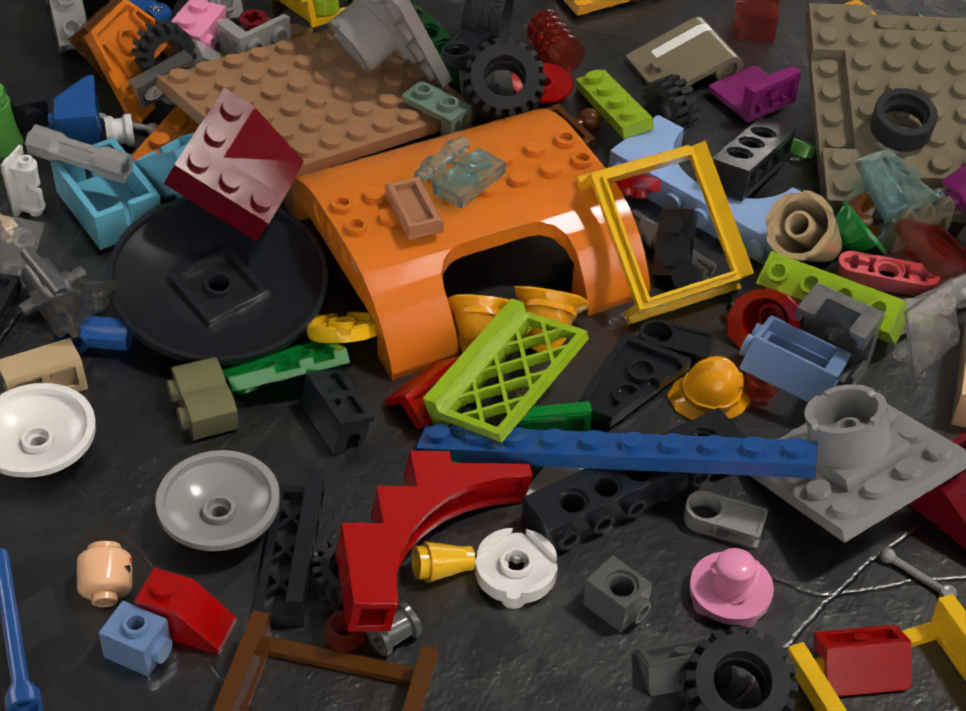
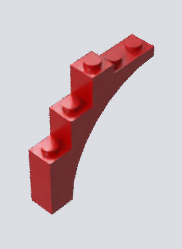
[336,450,532,632]

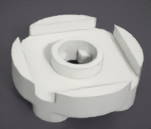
[475,528,558,609]

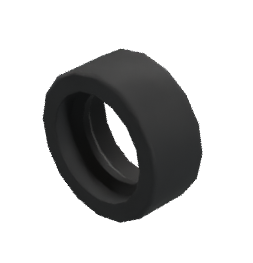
[870,88,938,152]

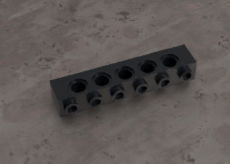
[521,408,747,551]

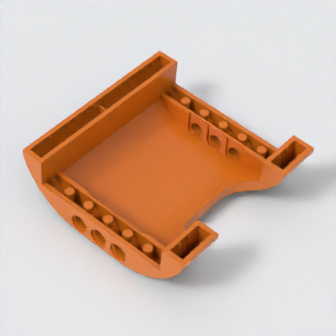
[283,109,651,381]

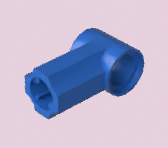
[54,306,133,354]

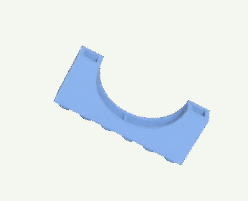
[608,115,801,265]

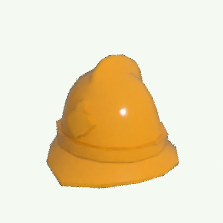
[515,286,589,352]
[447,294,509,353]
[667,355,750,420]

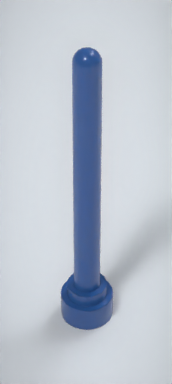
[0,548,43,711]

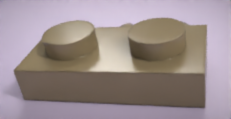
[884,196,955,253]

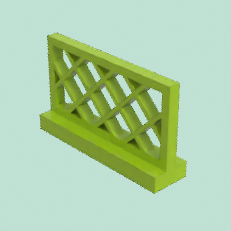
[423,298,589,442]

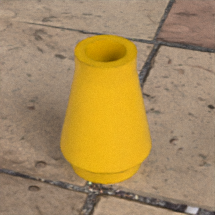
[411,541,475,583]

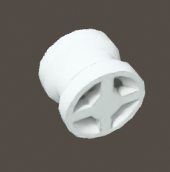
[104,113,135,147]

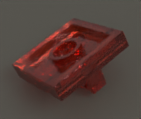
[894,219,966,277]

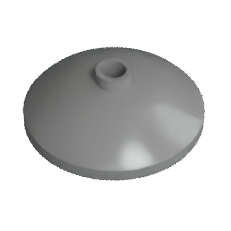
[155,450,280,551]

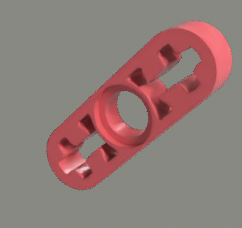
[836,251,940,297]

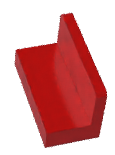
[384,356,459,429]
[813,625,912,696]

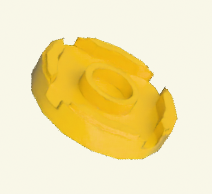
[307,311,377,343]

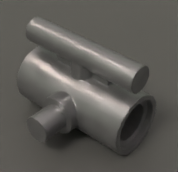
[18,247,88,324]

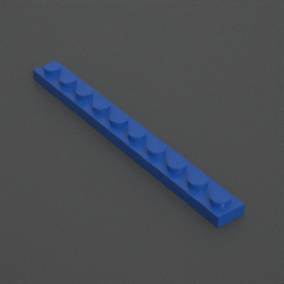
[416,424,818,478]

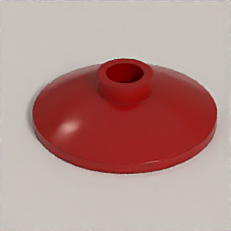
[512,63,573,104]

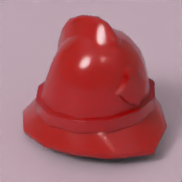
[727,288,800,349]

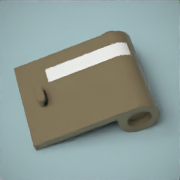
[625,17,744,87]

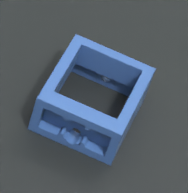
[739,315,852,402]

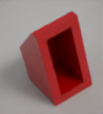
[135,567,236,655]

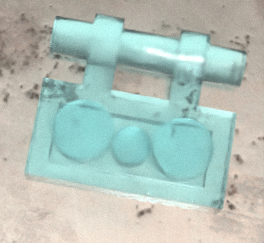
[413,136,506,208]

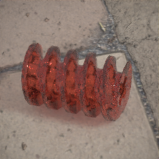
[526,9,585,73]

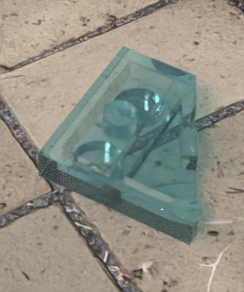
[855,148,946,223]

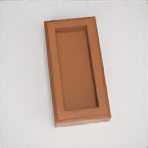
[385,177,443,240]

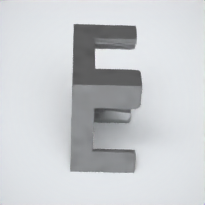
[795,282,885,386]

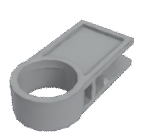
[683,490,769,550]

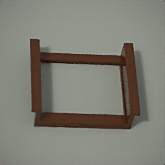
[212,610,439,711]

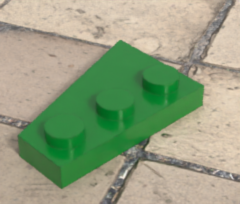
[222,341,350,394]

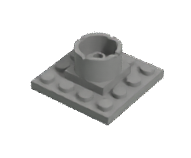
[328,0,452,88]
[751,385,966,543]

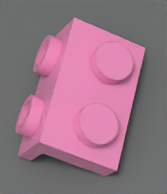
[171,0,226,50]

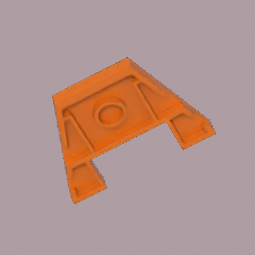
[84,0,174,123]

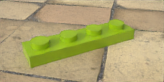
[576,70,654,139]

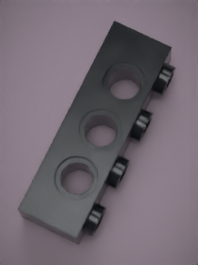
[711,118,796,202]

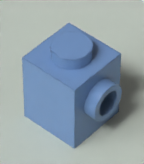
[98,601,172,677]

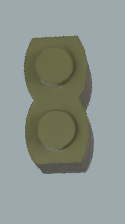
[166,357,238,440]

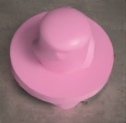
[689,548,774,627]

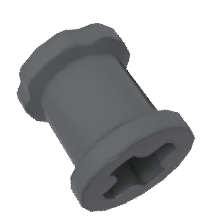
[366,601,422,656]

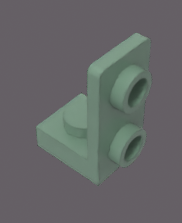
[402,81,472,136]

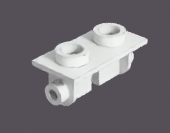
[1,145,46,219]

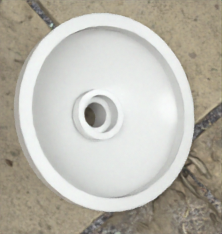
[0,383,96,478]

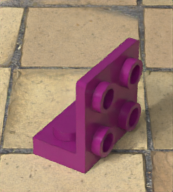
[709,65,802,123]

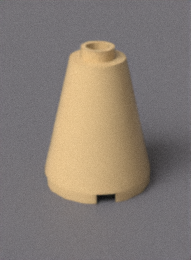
[765,190,842,262]

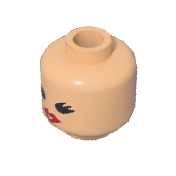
[77,541,132,607]

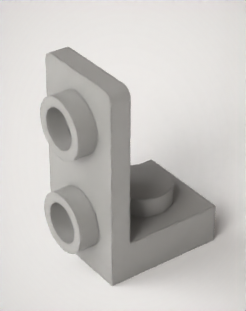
[217,14,291,55]

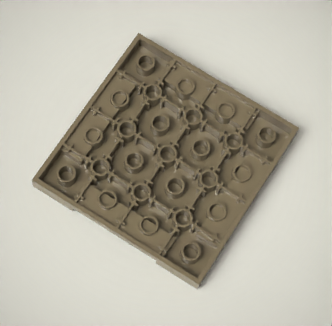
[804,3,966,223]

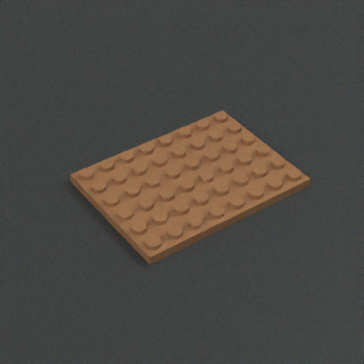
[155,28,477,177]

